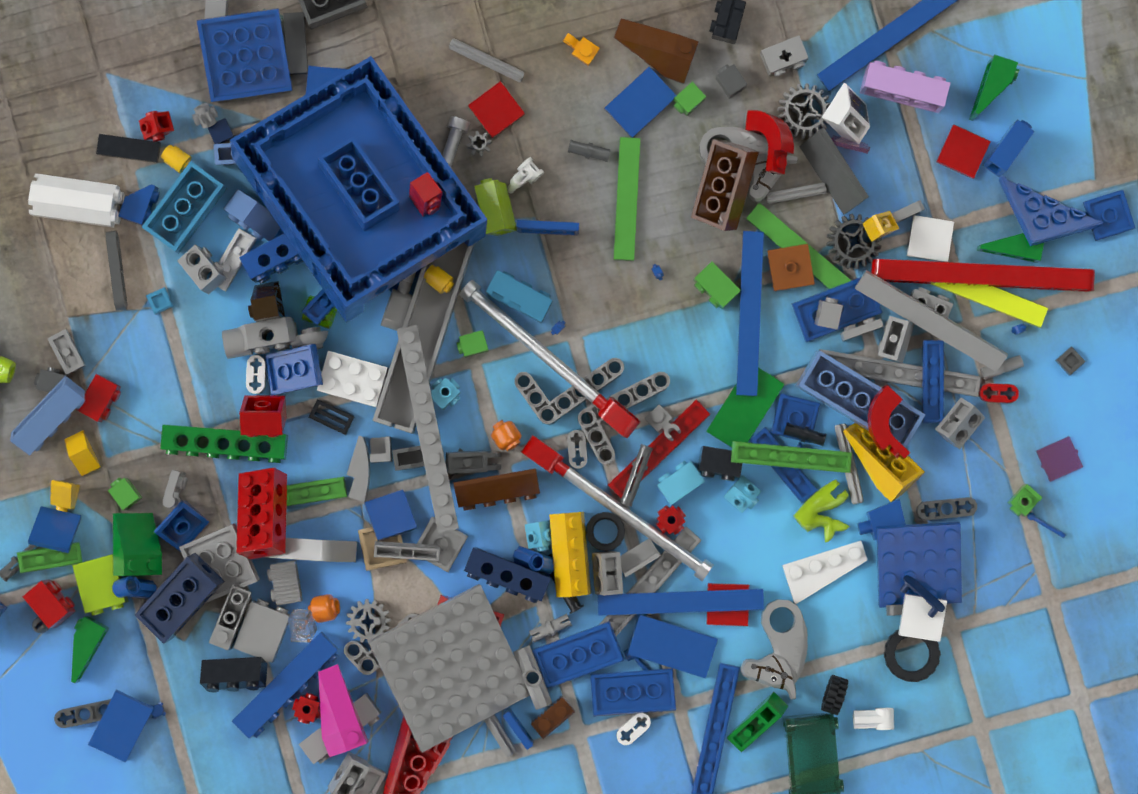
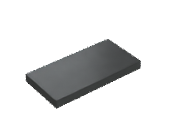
[799,128,869,215]

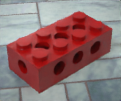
[236,467,287,559]

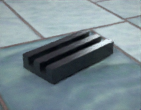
[308,399,355,435]

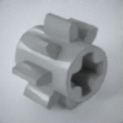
[192,103,218,128]
[467,131,492,157]

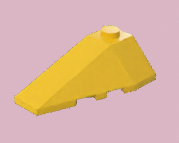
[843,423,925,502]

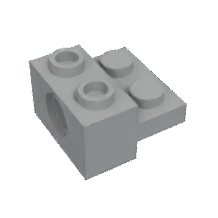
[328,752,386,794]

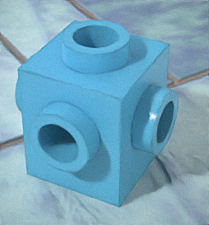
[431,377,461,410]
[724,475,761,513]
[524,520,552,552]

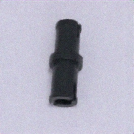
[783,422,827,446]

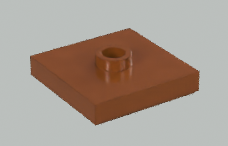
[767,244,815,291]

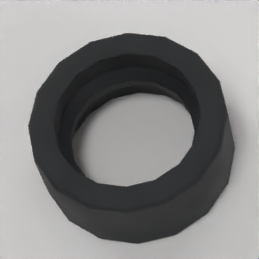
[586,512,625,551]

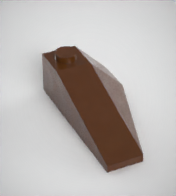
[614,18,699,84]

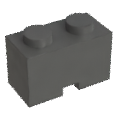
[392,446,425,471]

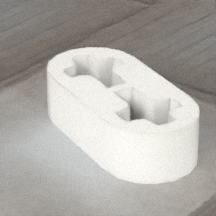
[246,355,266,394]
[616,713,651,745]

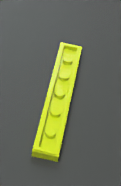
[931,282,1048,328]

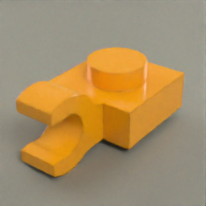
[563,33,600,66]

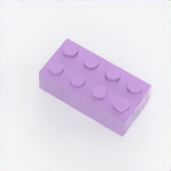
[860,61,950,113]

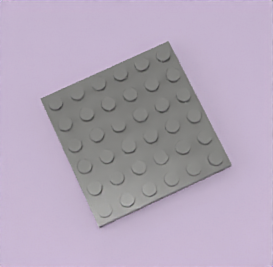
[368,584,530,752]

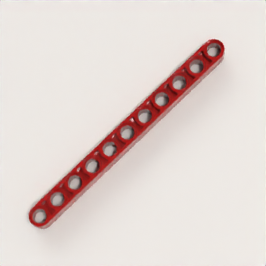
[871,259,1095,292]

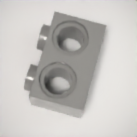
[177,244,227,295]
[935,398,985,450]
[592,551,623,596]

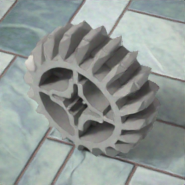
[777,83,831,139]

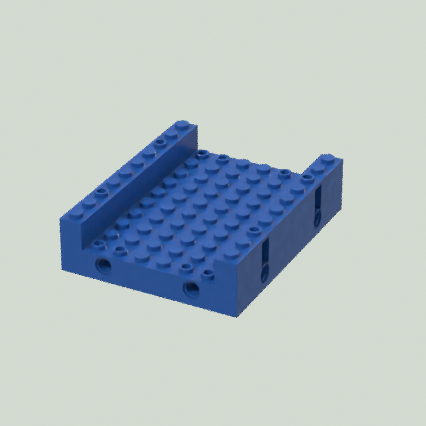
[230,56,488,323]

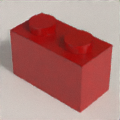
[409,172,442,217]
[76,374,121,423]

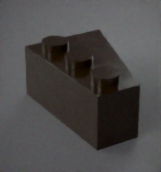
[248,281,285,322]

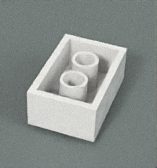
[317,351,389,408]

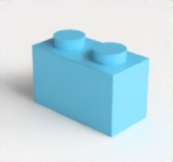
[657,460,705,505]

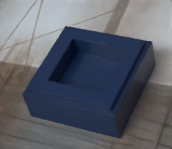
[208,118,234,144]

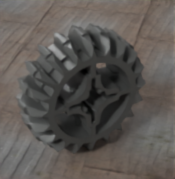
[826,214,882,269]

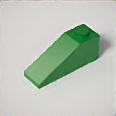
[977,233,1044,263]
[71,616,109,683]
[727,692,788,752]

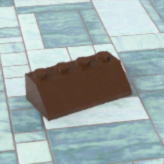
[691,139,759,231]
[453,468,540,511]

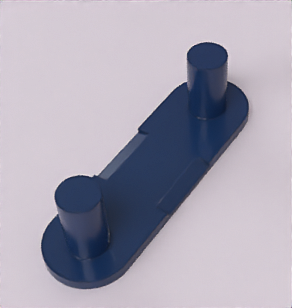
[900,575,945,618]

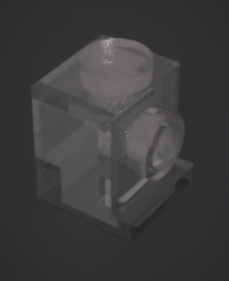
[288,609,317,642]

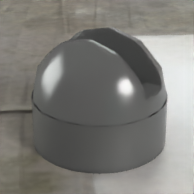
[32,617,48,633]

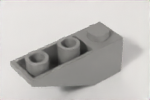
[209,585,252,650]

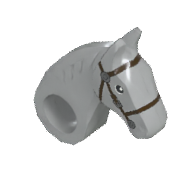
[699,127,798,202]
[741,599,808,699]

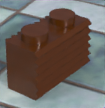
[531,696,575,739]

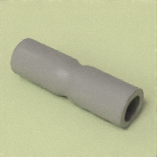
[980,355,1024,380]

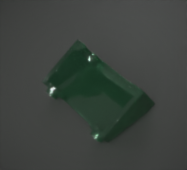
[782,713,844,794]

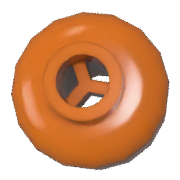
[491,420,522,452]
[308,594,340,623]

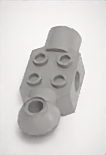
[222,317,328,359]

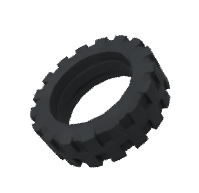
[884,629,941,682]

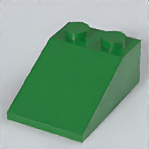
[969,55,1019,121]
[113,513,162,576]

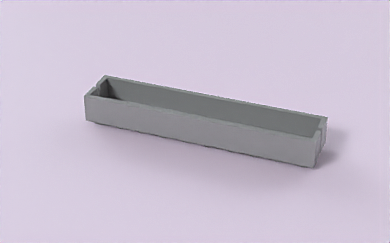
[372,242,475,434]

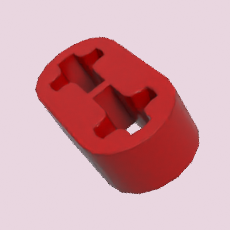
[979,383,1019,403]

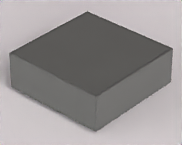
[1055,346,1085,375]

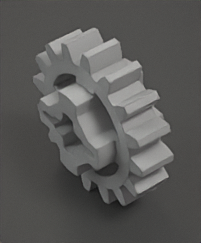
[346,599,391,644]

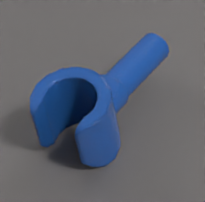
[623,649,649,670]

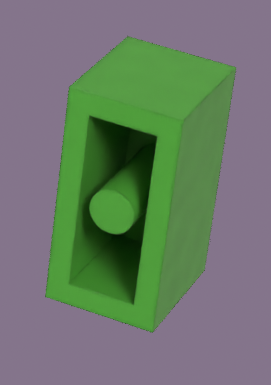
[694,262,741,309]

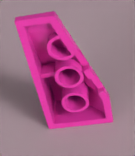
[318,664,369,757]

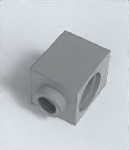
[814,297,843,330]

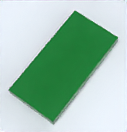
[706,367,785,448]

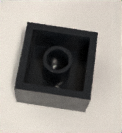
[697,446,743,481]

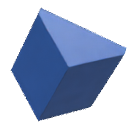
[154,500,209,552]

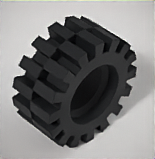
[821,675,849,715]

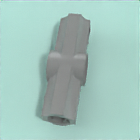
[513,645,552,710]

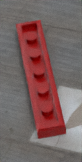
[608,399,710,498]

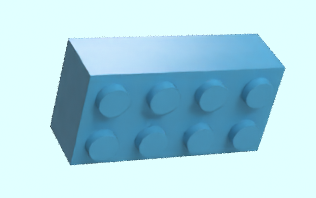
[142,161,227,254]

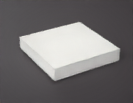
[907,215,954,262]
[898,594,947,642]

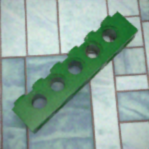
[160,425,288,463]

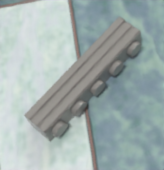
[374,541,440,561]

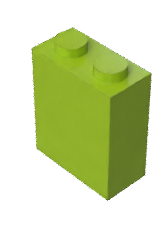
[474,178,517,236]
[72,554,129,616]

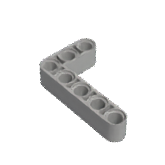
[515,358,624,425]
[578,372,670,465]
[265,538,357,562]

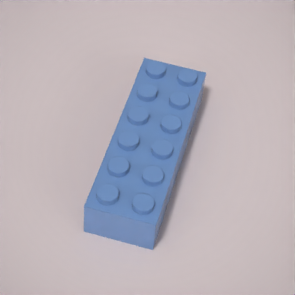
[795,350,925,448]

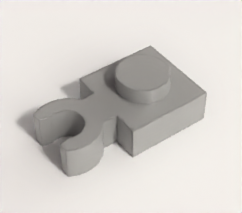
[644,405,681,441]

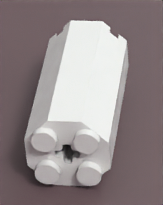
[28,173,124,228]

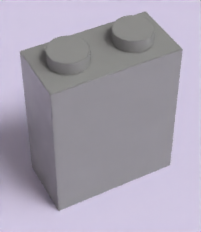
[233,599,292,663]

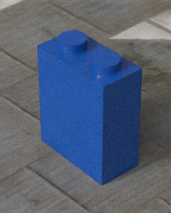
[982,120,1035,177]

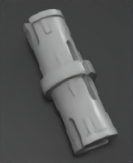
[529,613,572,643]

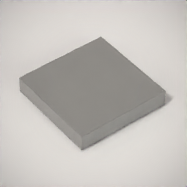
[417,516,468,572]

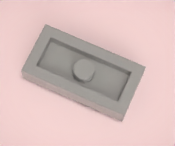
[840,317,884,341]
[47,329,86,375]

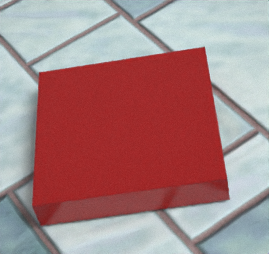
[468,81,525,139]
[936,124,991,179]
[706,583,749,626]

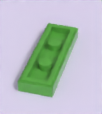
[287,477,348,506]
[17,542,82,573]

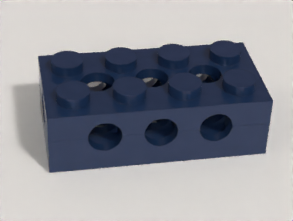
[464,547,551,603]
[135,552,225,644]

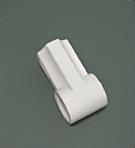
[853,708,894,730]

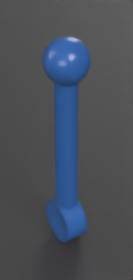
[1027,512,1066,538]

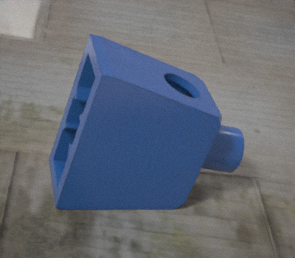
[857,499,906,540]

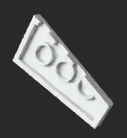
[782,541,867,605]

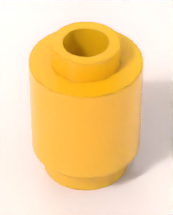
[161,144,192,174]
[424,264,454,294]

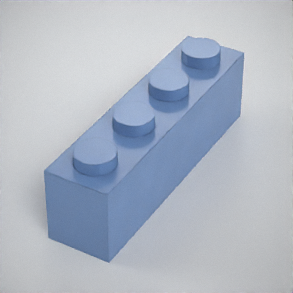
[10,376,85,456]

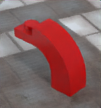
[745,110,794,175]
[867,385,910,459]

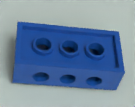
[239,234,304,284]

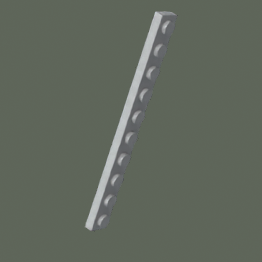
[397,325,459,533]

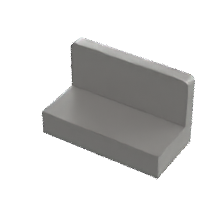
[620,538,661,577]

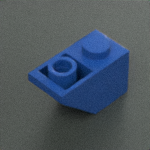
[118,184,160,226]

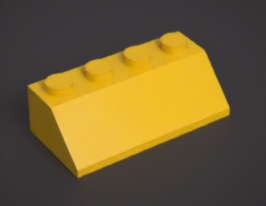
[549,512,591,598]

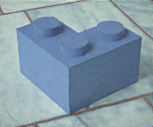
[223,189,280,241]

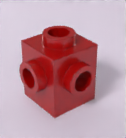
[139,111,174,142]
[656,505,686,535]
[292,693,321,724]

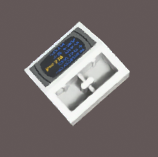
[822,83,870,144]

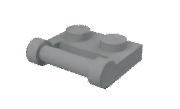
[163,470,188,508]

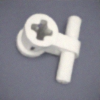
[507,157,544,193]

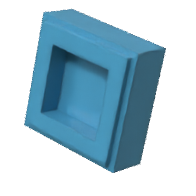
[146,287,174,315]

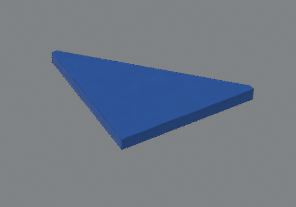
[999,176,1103,246]

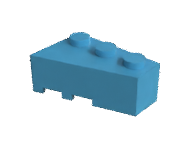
[486,270,553,324]

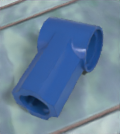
[513,546,554,574]
[112,576,157,599]

